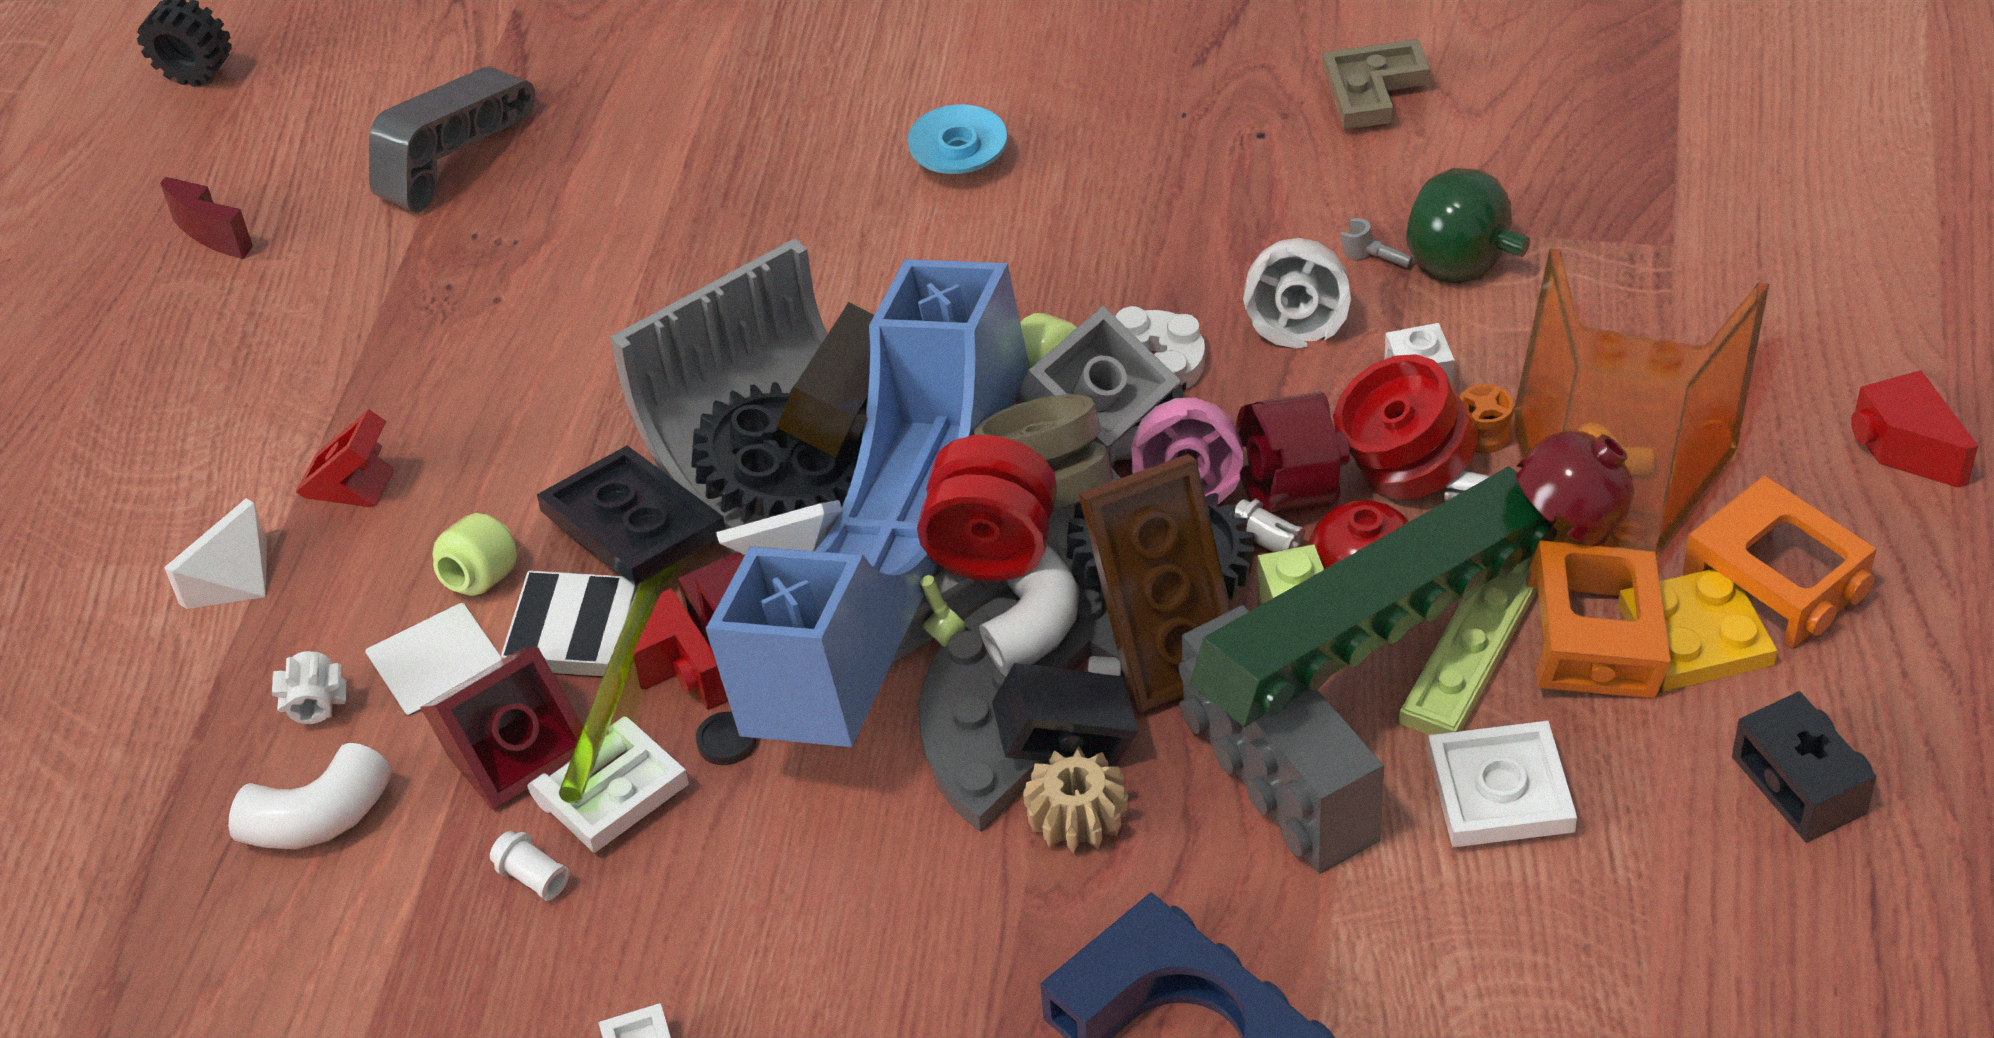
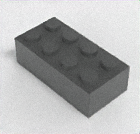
[1179,605,1384,874]

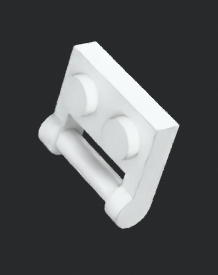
[528,716,689,853]

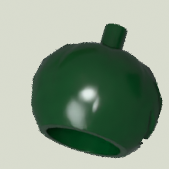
[1406,168,1530,283]

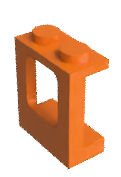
[1683,475,1877,649]
[1526,541,1671,699]

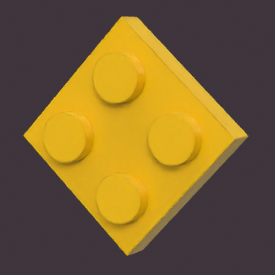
[1618,569,1778,692]

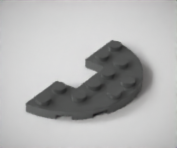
[919,573,1124,832]

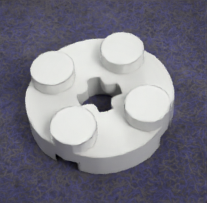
[1116,306,1205,389]

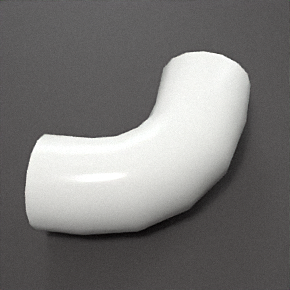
[979,545,1080,677]
[228,743,392,850]

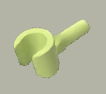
[920,575,966,647]

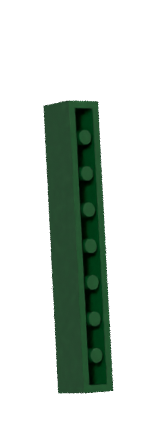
[1190,466,1557,727]

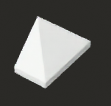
[164,498,267,609]
[716,500,842,554]

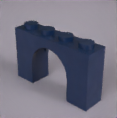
[1040,892,1335,1038]

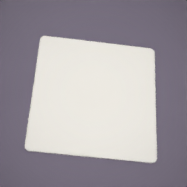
[365,603,501,715]

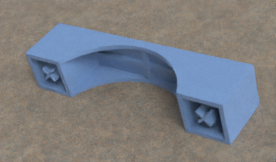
[706,259,1030,747]

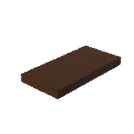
[1079,454,1231,713]

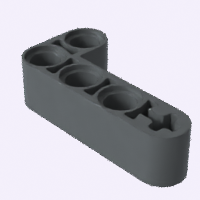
[369,66,535,212]

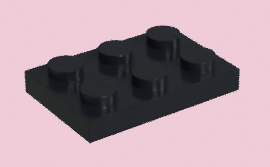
[537,445,726,586]

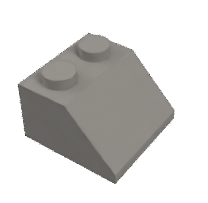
[1015,306,1181,450]

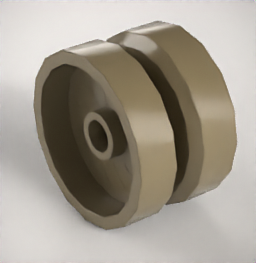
[974,394,1114,510]

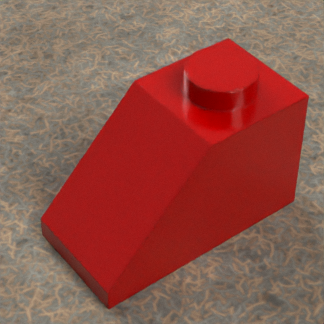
[1851,370,1978,488]

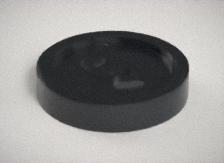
[696,712,756,765]

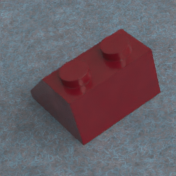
[420,646,593,809]

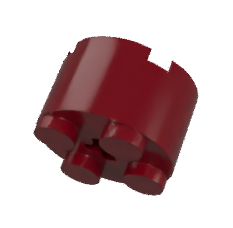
[1236,391,1350,513]

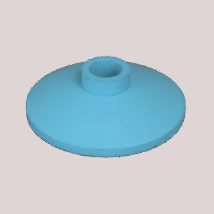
[908,104,1007,174]

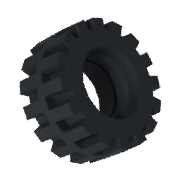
[137,0,232,86]

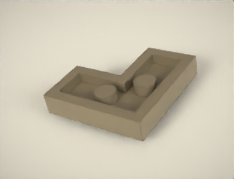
[1322,39,1430,130]

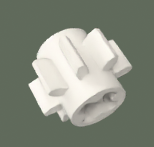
[272,651,346,724]

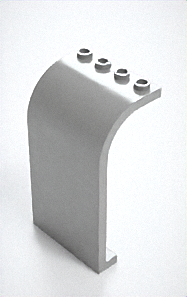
[610,238,1011,664]

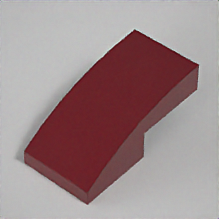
[160,177,253,259]

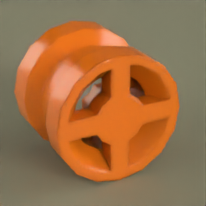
[1459,383,1514,453]

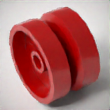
[1333,354,1478,499]
[917,435,1057,582]

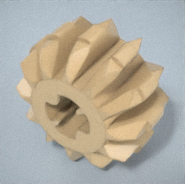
[1023,746,1128,853]

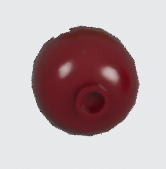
[1516,430,1635,546]

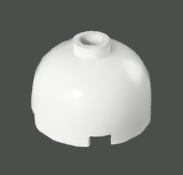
[1243,238,1351,349]

